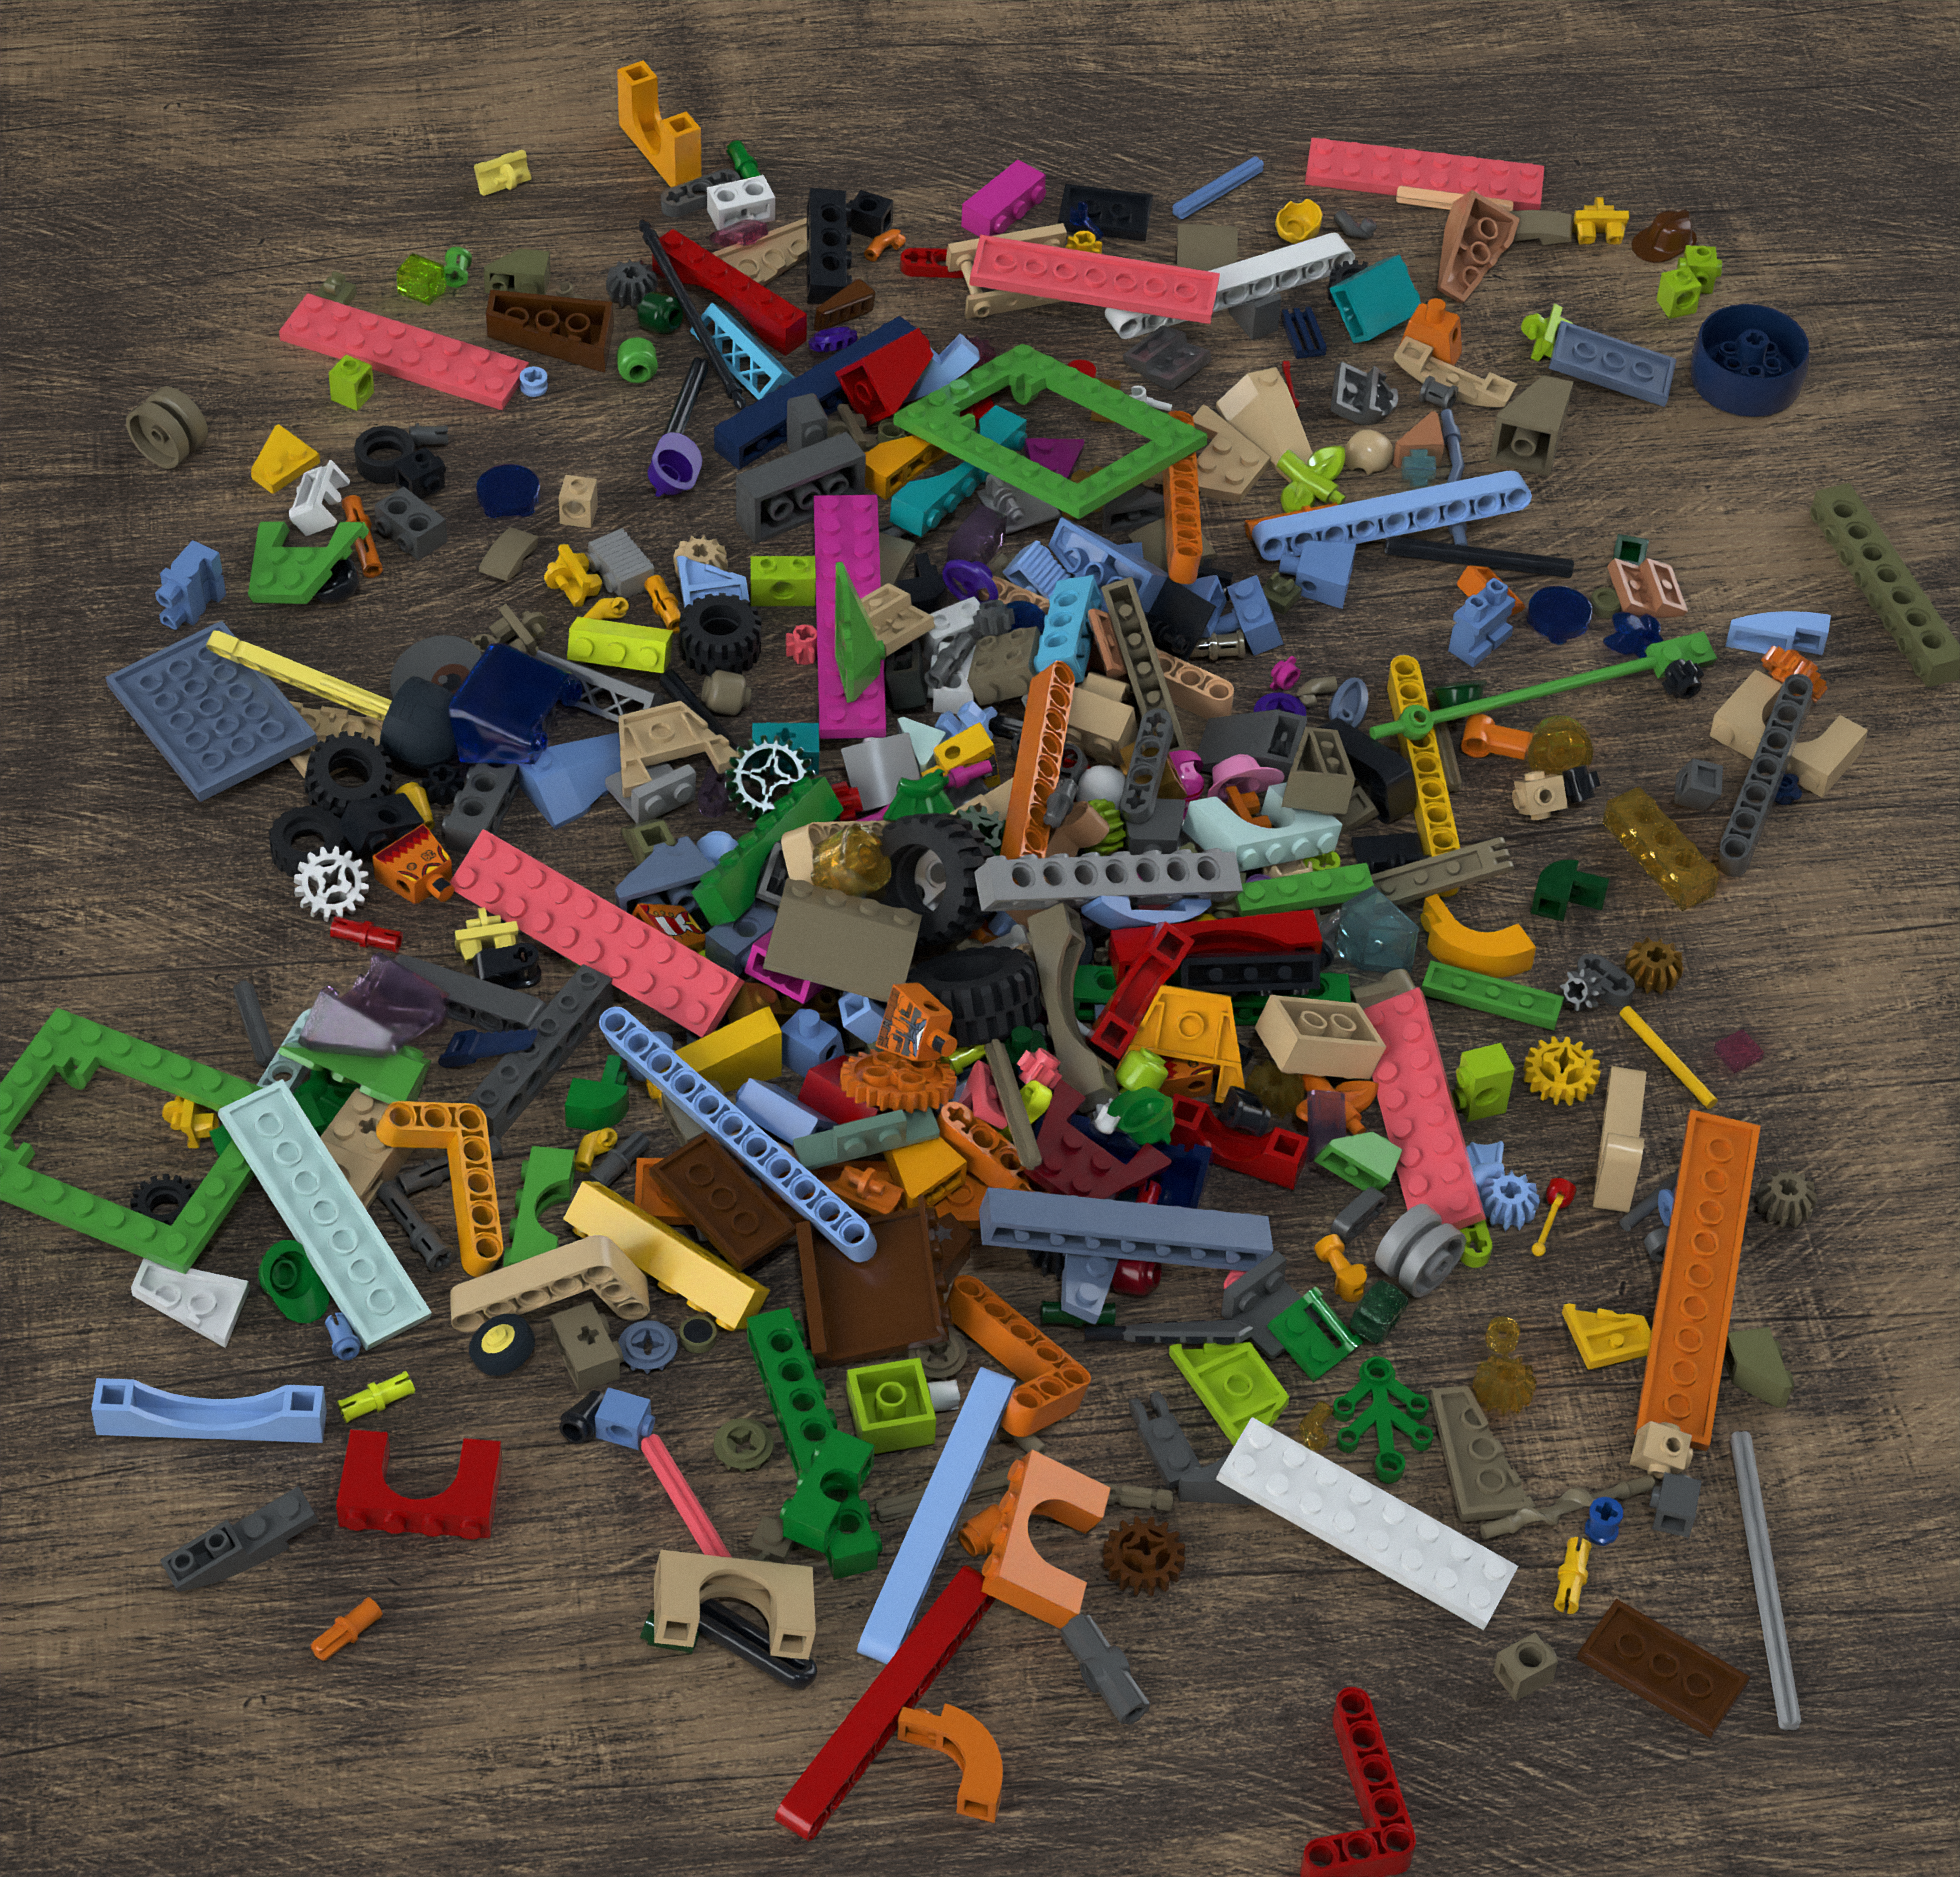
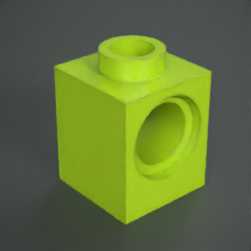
[1656,266,1702,319]
[328,355,374,411]

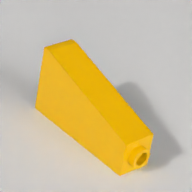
[646,1006,782,1109]

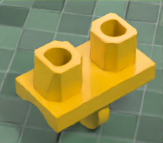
[1572,197,1629,244]
[544,544,602,607]
[162,1096,219,1148]

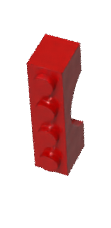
[1084,921,1195,1060]
[1160,1093,1309,1190]

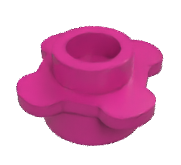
[1270,656,1301,690]

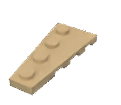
[712,218,807,286]

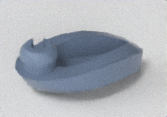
[1328,677,1368,728]

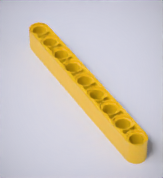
[1387,655,1460,897]

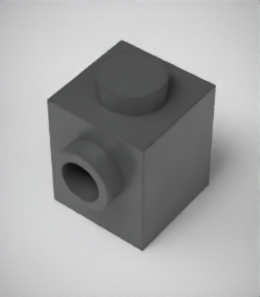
[1649,1472,1702,1538]

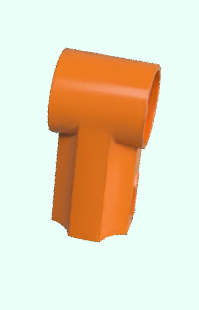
[1461,714,1530,760]

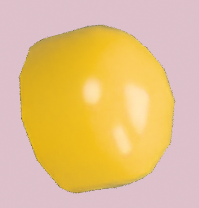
[1275,199,1323,244]

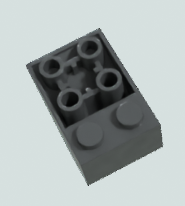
[1197,709,1308,783]

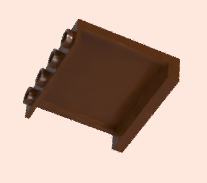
[796,1194,953,1369]

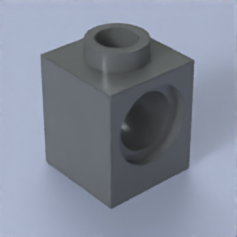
[1674,758,1723,811]

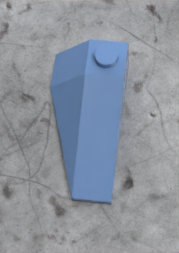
[1048,517,1169,615]
[518,732,621,830]

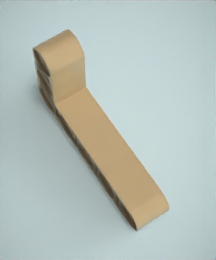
[781,821,896,890]
[1593,1066,1646,1213]
[450,1235,650,1332]

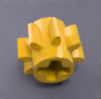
[1065,231,1102,254]

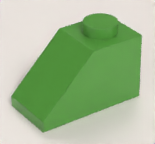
[1314,1131,1403,1191]

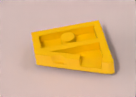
[251,424,320,494]
[1562,1304,1651,1370]

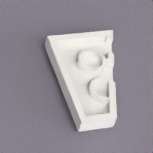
[131,1258,250,1348]

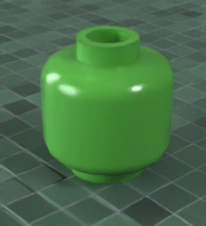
[616,337,658,384]

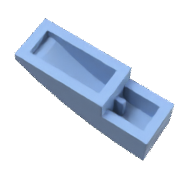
[903,333,980,403]
[1725,611,1831,655]

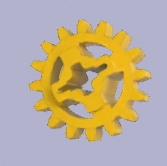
[1523,1036,1601,1106]

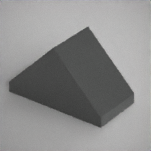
[1228,293,1281,340]
[1102,485,1165,534]
[755,842,789,906]

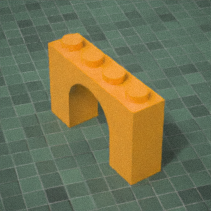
[617,60,702,188]

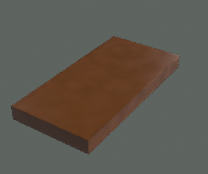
[649,1131,796,1273]
[1576,1598,1750,1738]

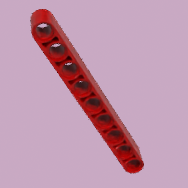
[774,1565,996,1841]

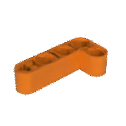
[936,1101,1052,1194]

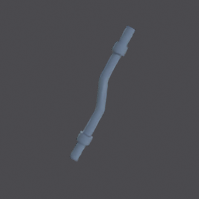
[1440,409,1468,546]

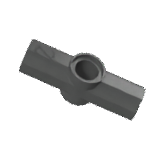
[1061,1614,1150,1725]

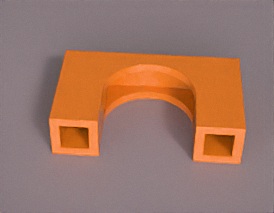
[981,1449,1111,1629]

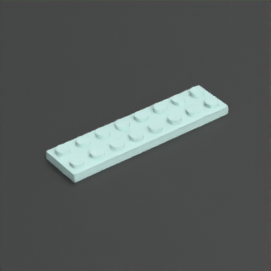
[218,1079,432,1351]

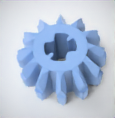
[1479,1170,1540,1232]

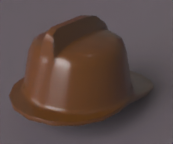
[1631,209,1697,263]

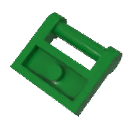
[1267,1286,1364,1383]

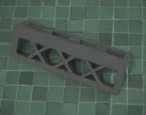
[525,650,665,722]

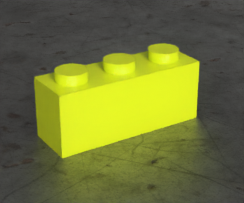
[567,617,673,673]

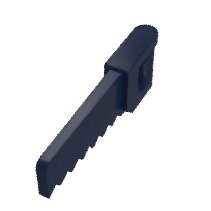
[438,1028,538,1068]

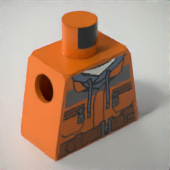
[875,982,957,1062]

